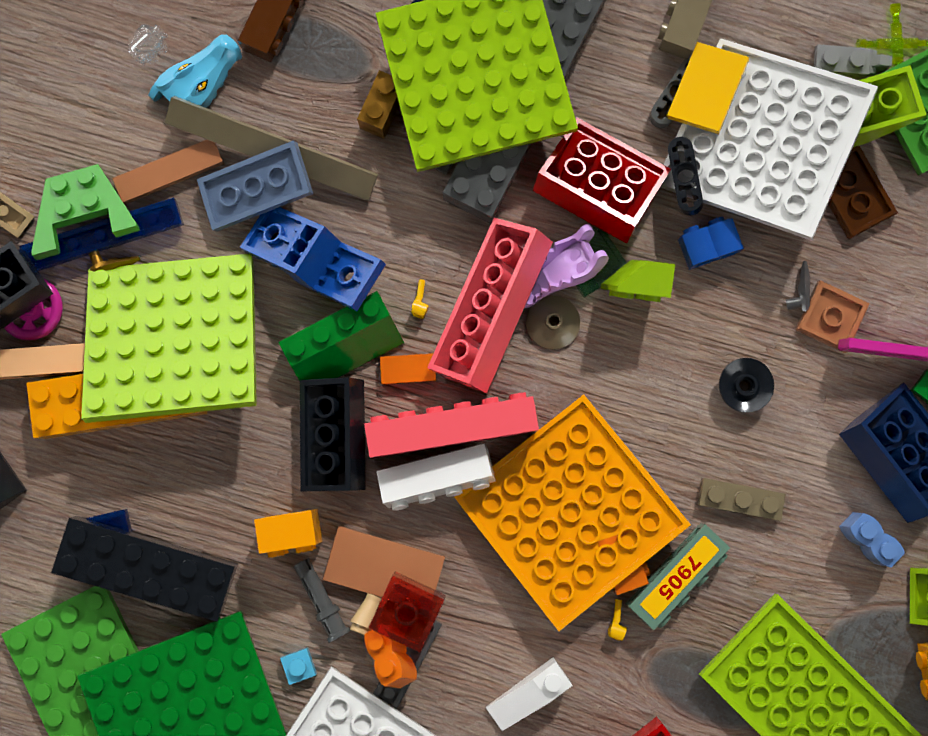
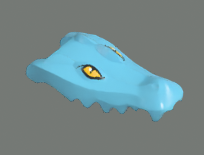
[148,35,242,108]

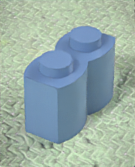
[840,512,905,567]

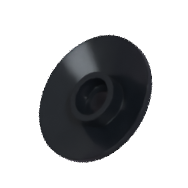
[719,358,774,413]

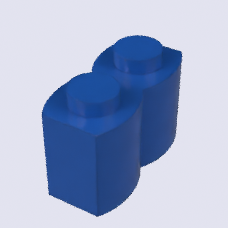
[678,216,744,270]

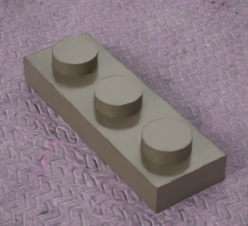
[697,478,786,521]

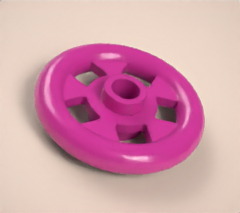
[4,278,63,340]

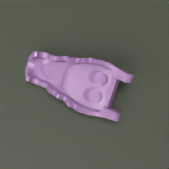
[524,224,609,308]

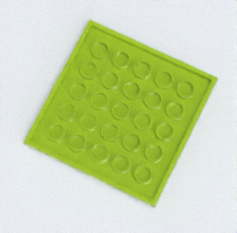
[375,0,578,172]
[81,254,257,423]

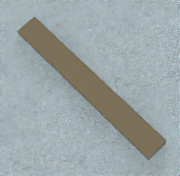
[164,96,378,201]

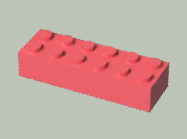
[427,218,553,394]
[364,392,539,459]

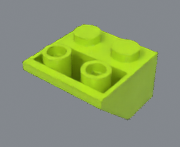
[601,260,675,302]

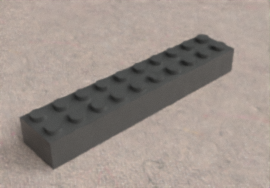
[443,0,606,224]

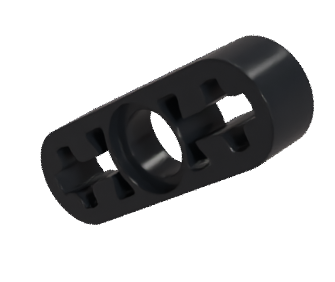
[668,137,703,216]

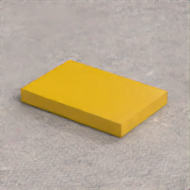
[667,42,749,134]

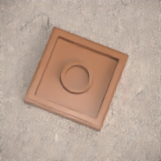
[795,280,870,353]

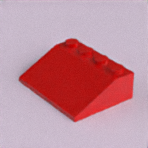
[533,117,671,244]

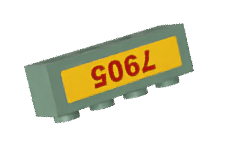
[625,523,730,630]

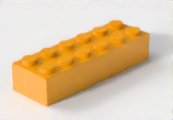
[26,374,208,439]

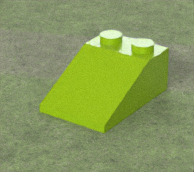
[853,65,927,147]

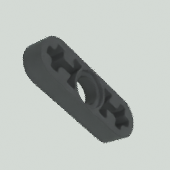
[649,57,691,128]

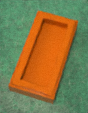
[380,353,436,385]

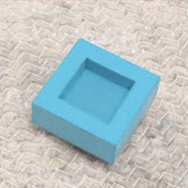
[280,647,317,685]

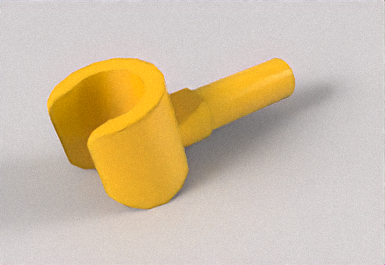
[411,279,429,319]
[608,599,627,641]

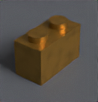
[357,70,399,139]

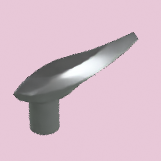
[786,261,810,312]

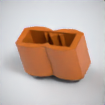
[364,625,417,689]

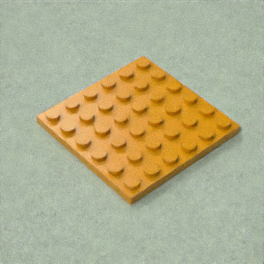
[454,394,691,631]

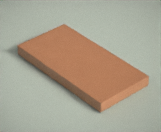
[323,526,445,611]

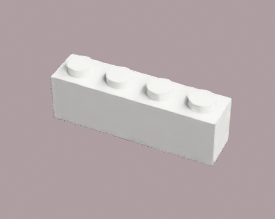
[376,444,495,511]

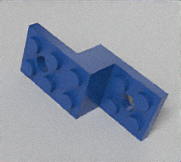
[240,207,386,311]

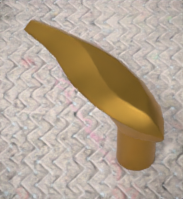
[89,250,141,272]

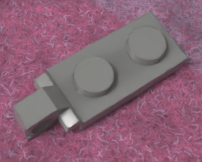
[814,44,892,78]

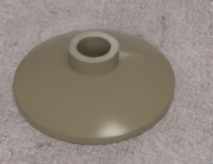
[526,296,580,350]

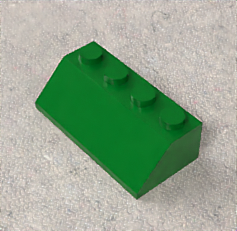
[278,291,404,381]

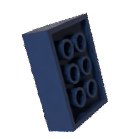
[839,382,928,523]

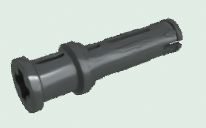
[293,558,351,643]

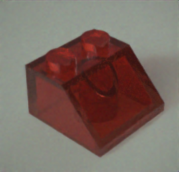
[368,571,446,652]

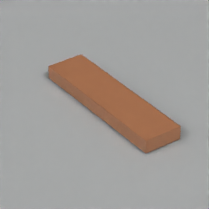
[112,139,224,205]

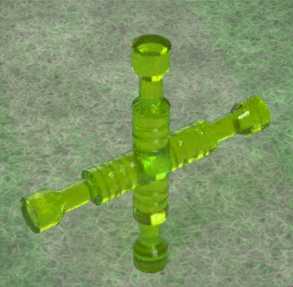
[856,3,928,66]

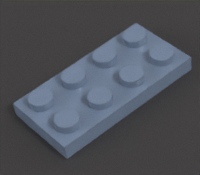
[197,141,313,232]

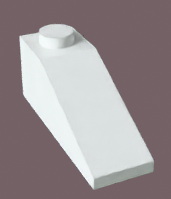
[486,657,573,731]

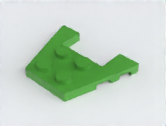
[31,164,140,260]

